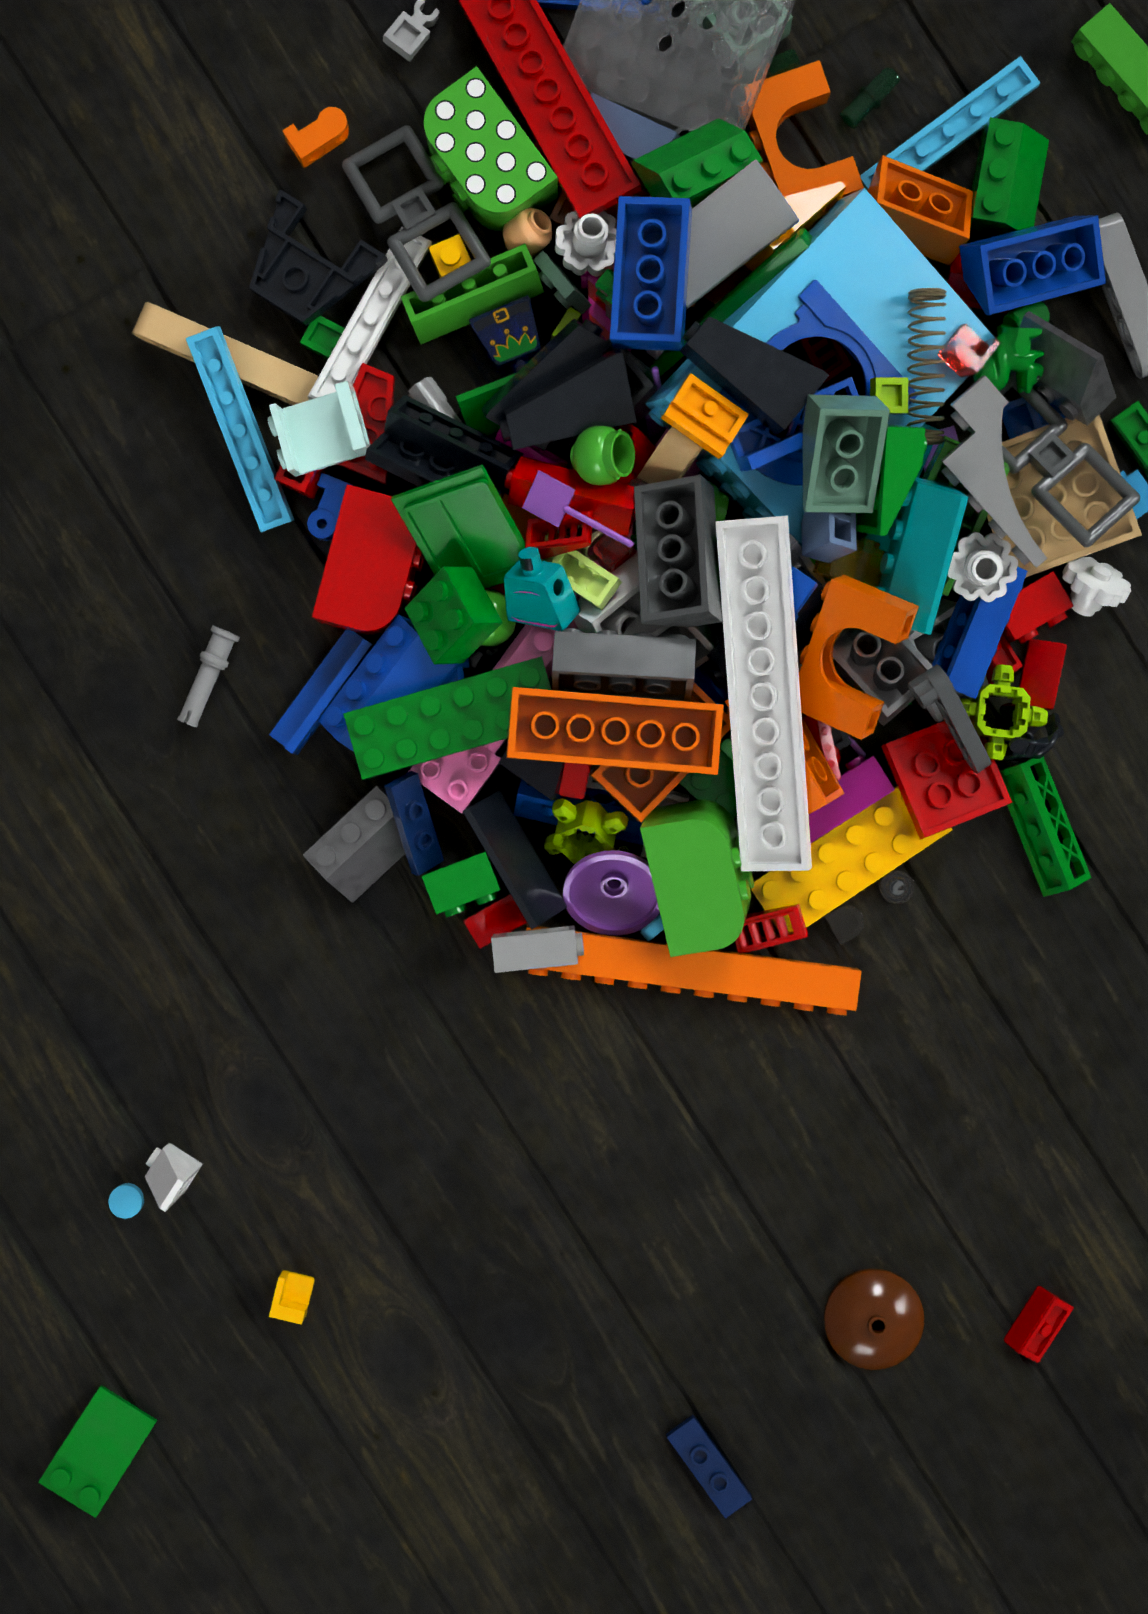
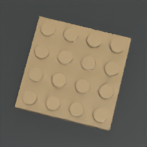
[987,415,1142,578]

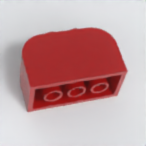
[312,484,426,636]

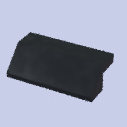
[365,395,524,499]
[463,791,567,930]

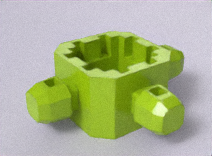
[960,665,1048,761]
[544,798,628,864]

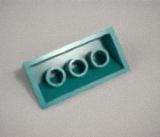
[875,477,969,635]

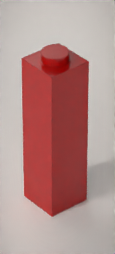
[505,456,635,536]

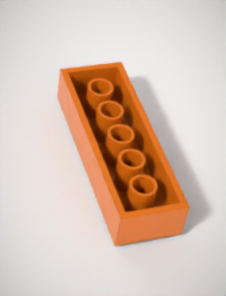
[506,687,724,775]

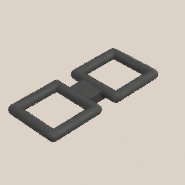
[342,125,491,302]
[967,372,1140,547]

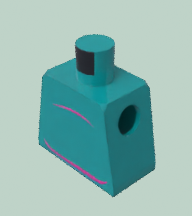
[504,547,581,631]

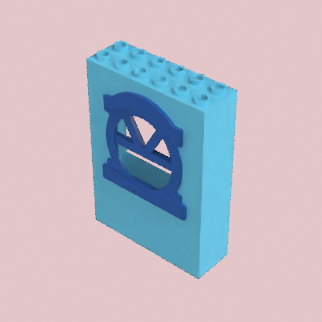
[645,188,995,547]

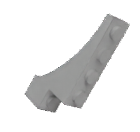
[941,376,1047,568]

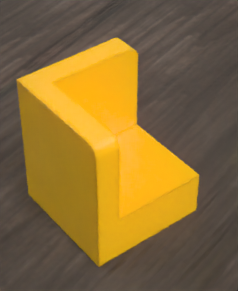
[269,1270,315,1325]

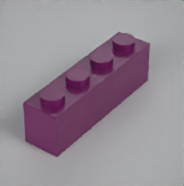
[809,754,895,843]

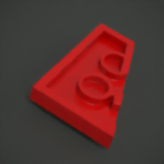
[337,363,395,485]

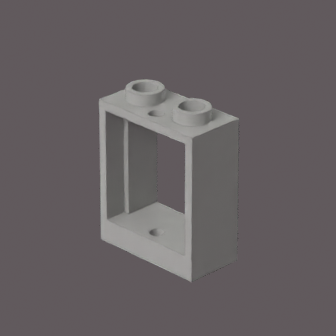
[491,925,584,973]

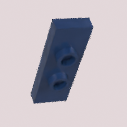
[384,771,444,876]
[666,1415,752,1519]

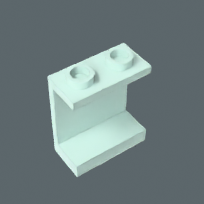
[268,381,371,477]

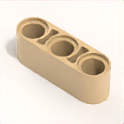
[636,427,703,485]

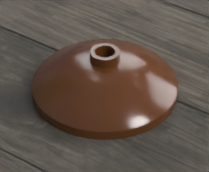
[824,1268,924,1370]

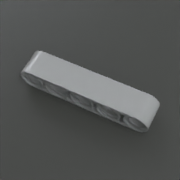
[1099,212,1148,379]

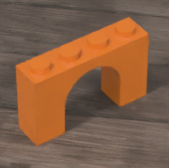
[737,60,864,198]
[799,575,919,740]

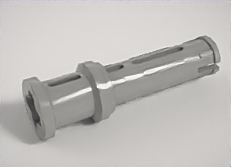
[177,625,240,728]

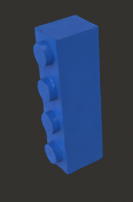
[932,567,1028,699]

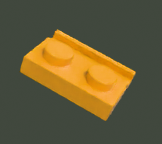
[661,373,749,459]

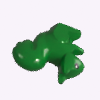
[973,327,1045,394]

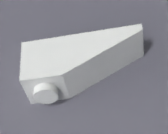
[145,1143,203,1212]

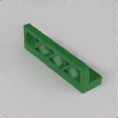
[999,756,1092,897]

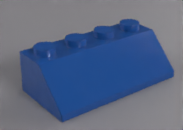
[959,215,1106,315]
[318,614,460,752]

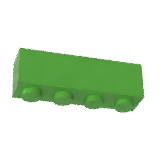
[1071,3,1148,135]
[400,244,544,345]

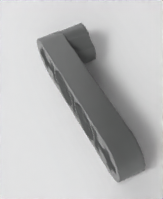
[908,664,992,774]

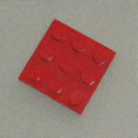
[881,721,1013,840]

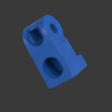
[307,473,353,541]

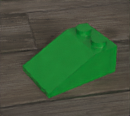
[856,425,927,536]
[38,1385,157,1518]

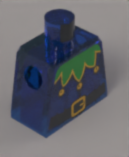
[469,295,541,374]

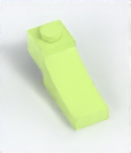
[541,534,622,610]

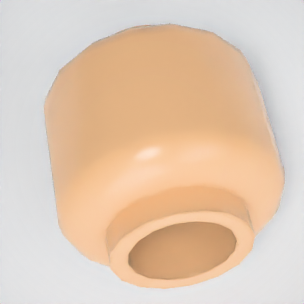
[502,208,552,257]

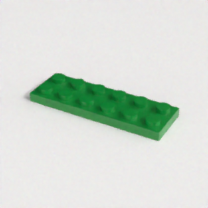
[343,656,551,780]

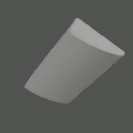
[686,159,799,308]

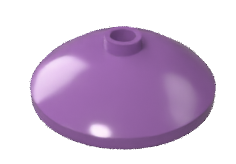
[563,850,660,936]

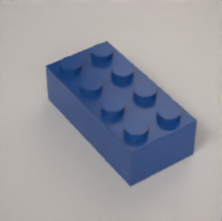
[610,196,692,351]

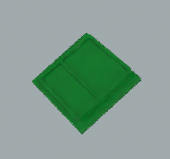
[391,464,525,589]

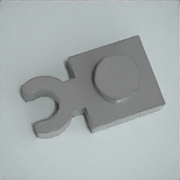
[383,0,439,62]

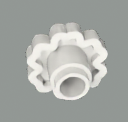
[555,211,617,277]
[947,532,1018,602]
[1062,557,1131,617]

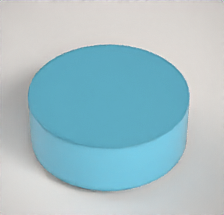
[640,913,664,941]
[108,1183,144,1219]

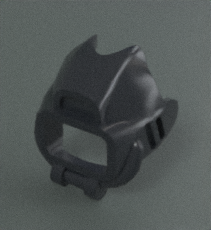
[1000,703,1064,761]

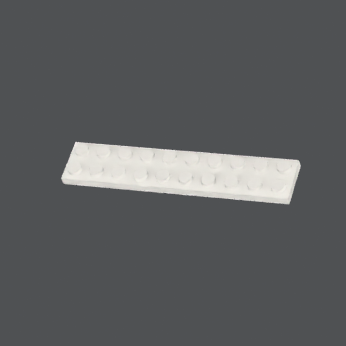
[715,515,812,871]

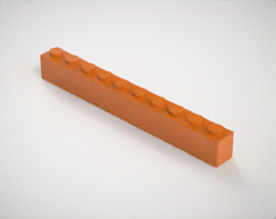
[526,925,862,1016]

